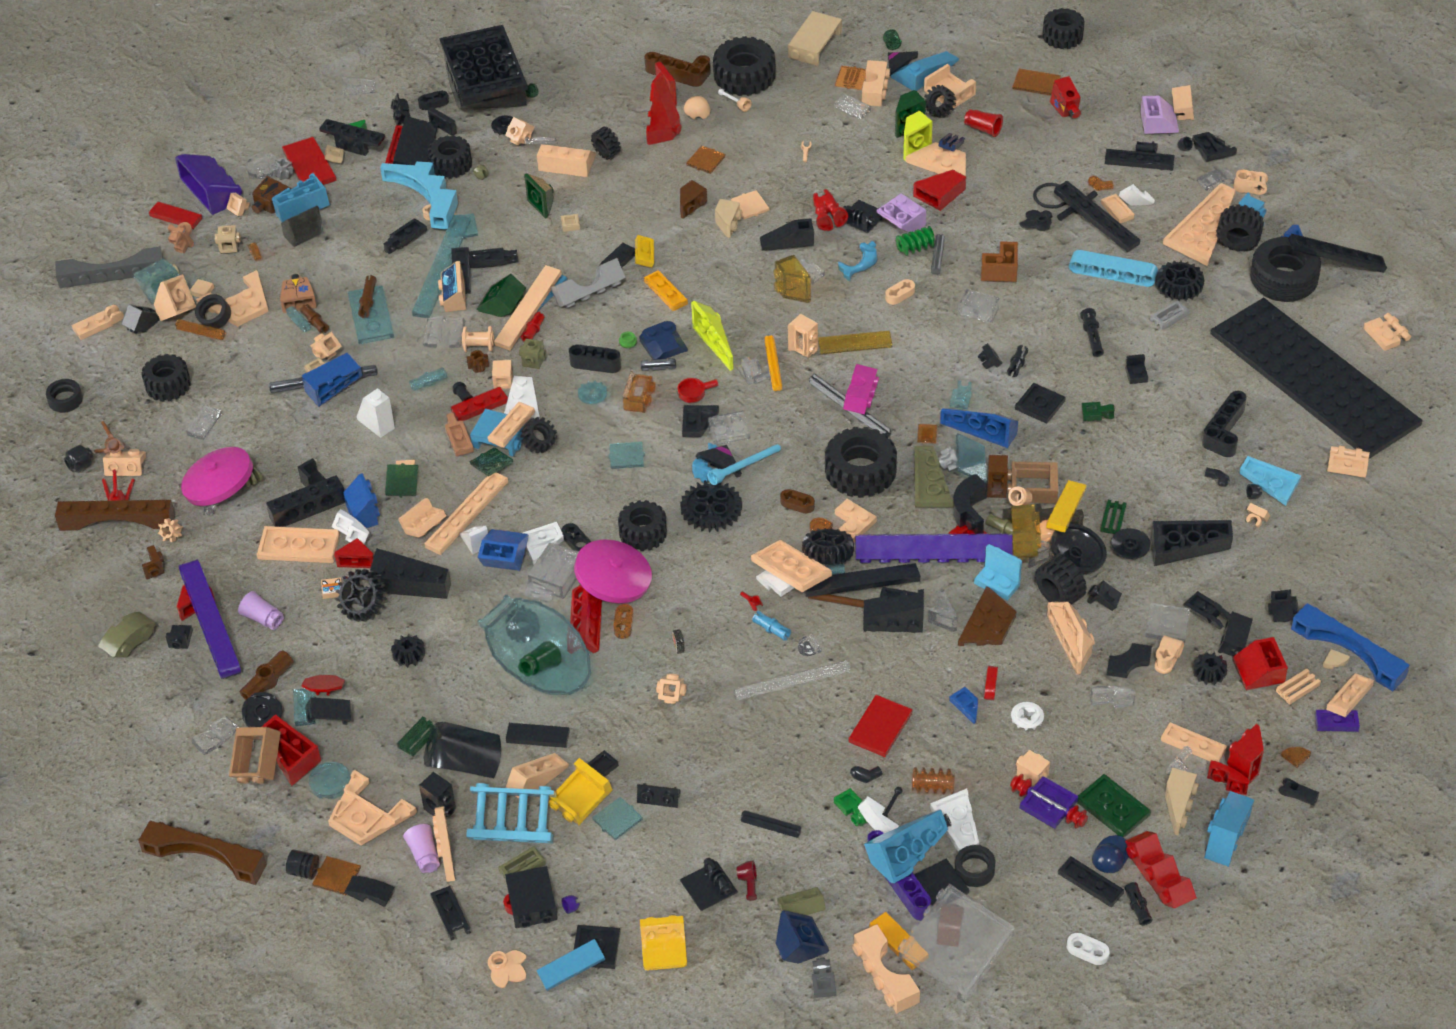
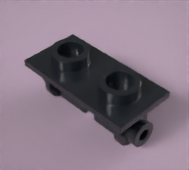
[391,93,410,125]
[637,783,681,808]

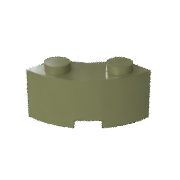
[98,612,156,657]

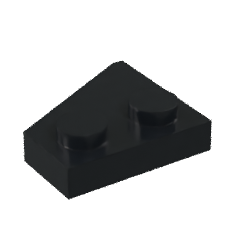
[682,405,719,437]

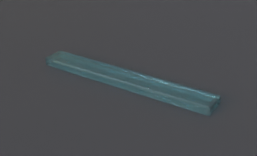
[412,215,471,319]

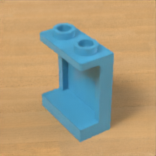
[470,409,527,457]

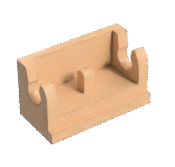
[1172,85,1194,120]

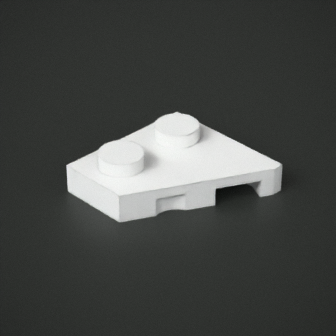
[523,522,564,565]

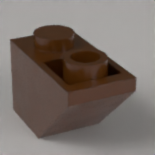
[680,180,707,219]

